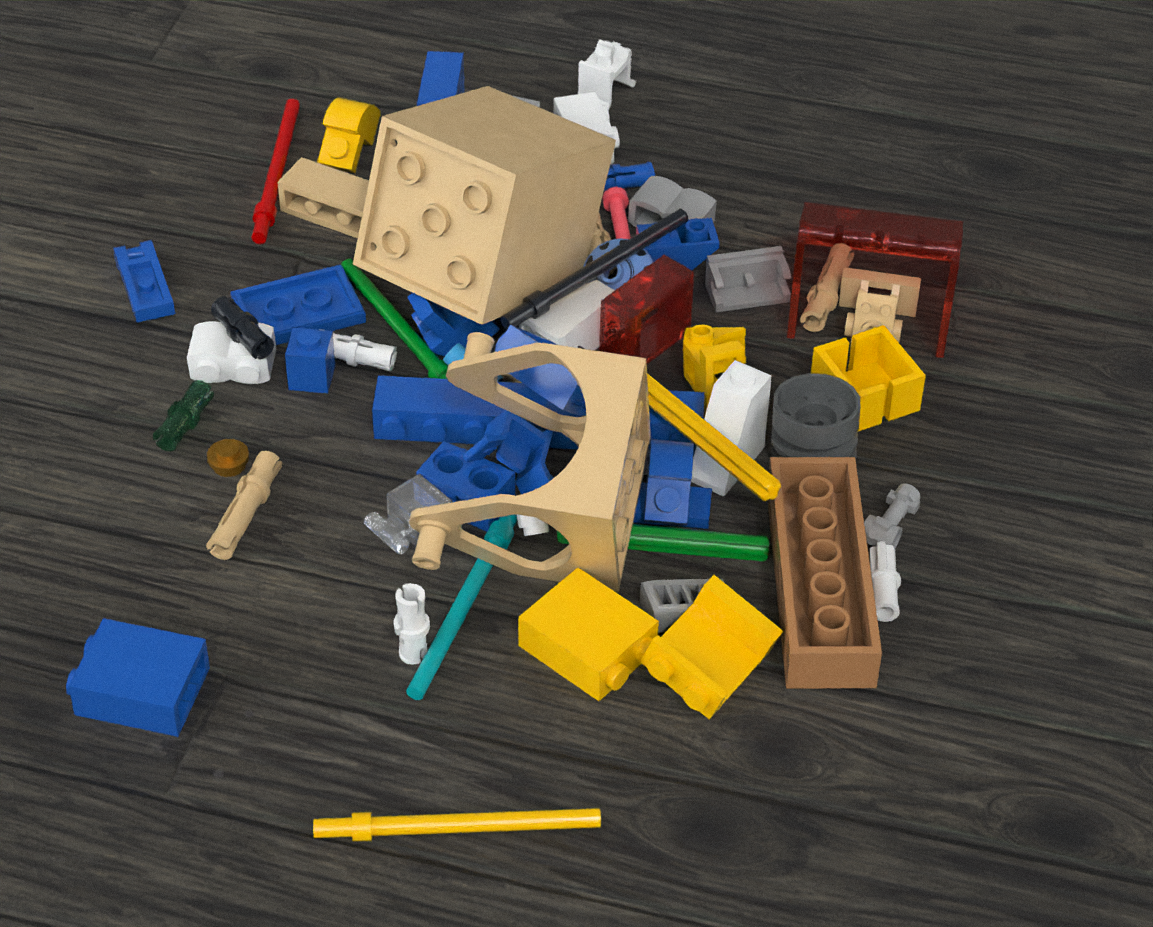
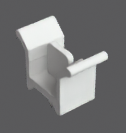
[578,40,636,111]

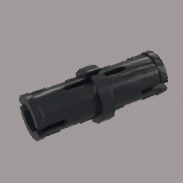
[211,296,274,360]

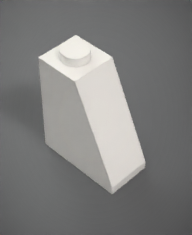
[519,280,623,351]
[691,360,772,496]

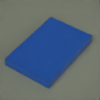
[230,265,366,345]

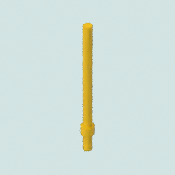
[313,808,601,842]

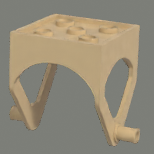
[409,332,651,592]

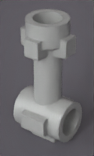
[864,484,920,548]

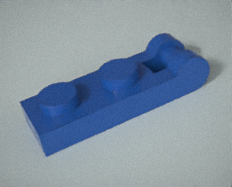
[113,240,175,322]

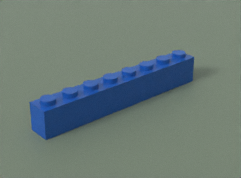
[372,376,704,456]

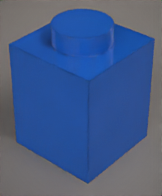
[285,328,335,394]

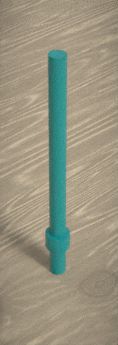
[406,514,518,700]

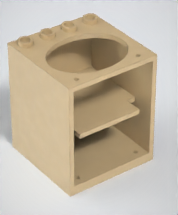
[353,86,616,325]

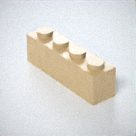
[278,157,376,245]

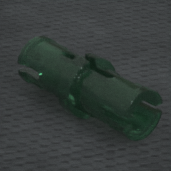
[153,380,214,451]

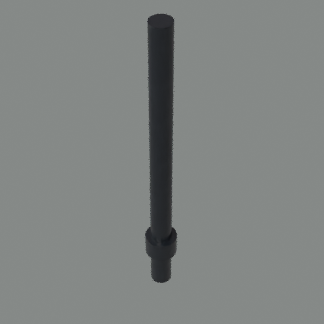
[500,209,689,329]

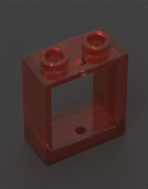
[599,255,694,364]

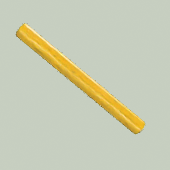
[647,373,781,501]

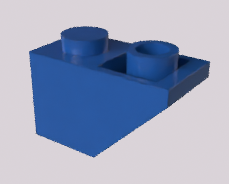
[636,218,719,283]

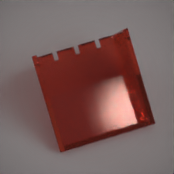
[787,202,963,358]

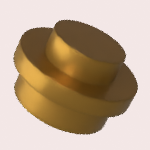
[207,439,249,477]

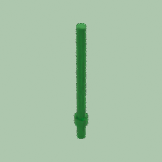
[341,259,448,379]

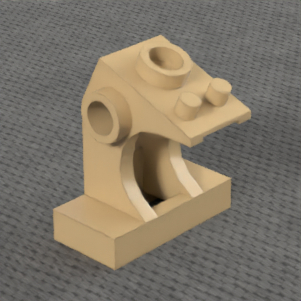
[839,267,921,346]

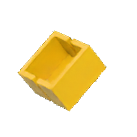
[811,325,926,431]

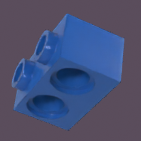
[416,441,515,532]

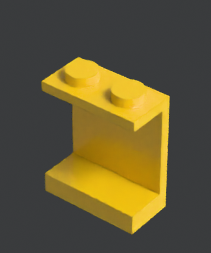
[640,575,783,720]

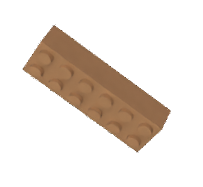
[767,457,882,689]

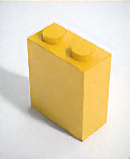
[518,567,659,701]

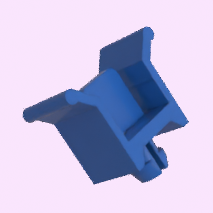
[462,410,554,494]

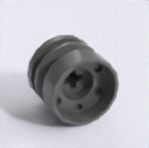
[771,373,861,461]

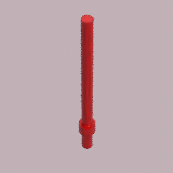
[251,99,300,244]

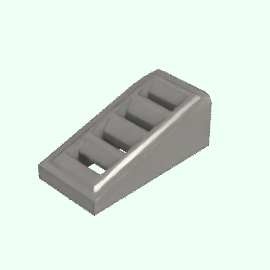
[640,579,725,633]

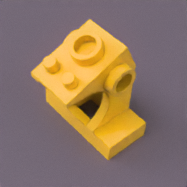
[683,325,746,418]

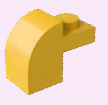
[317,98,381,173]

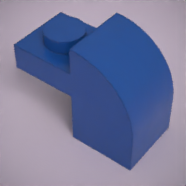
[407,292,500,356]
[644,439,694,525]

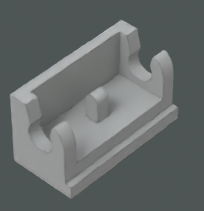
[705,246,791,312]

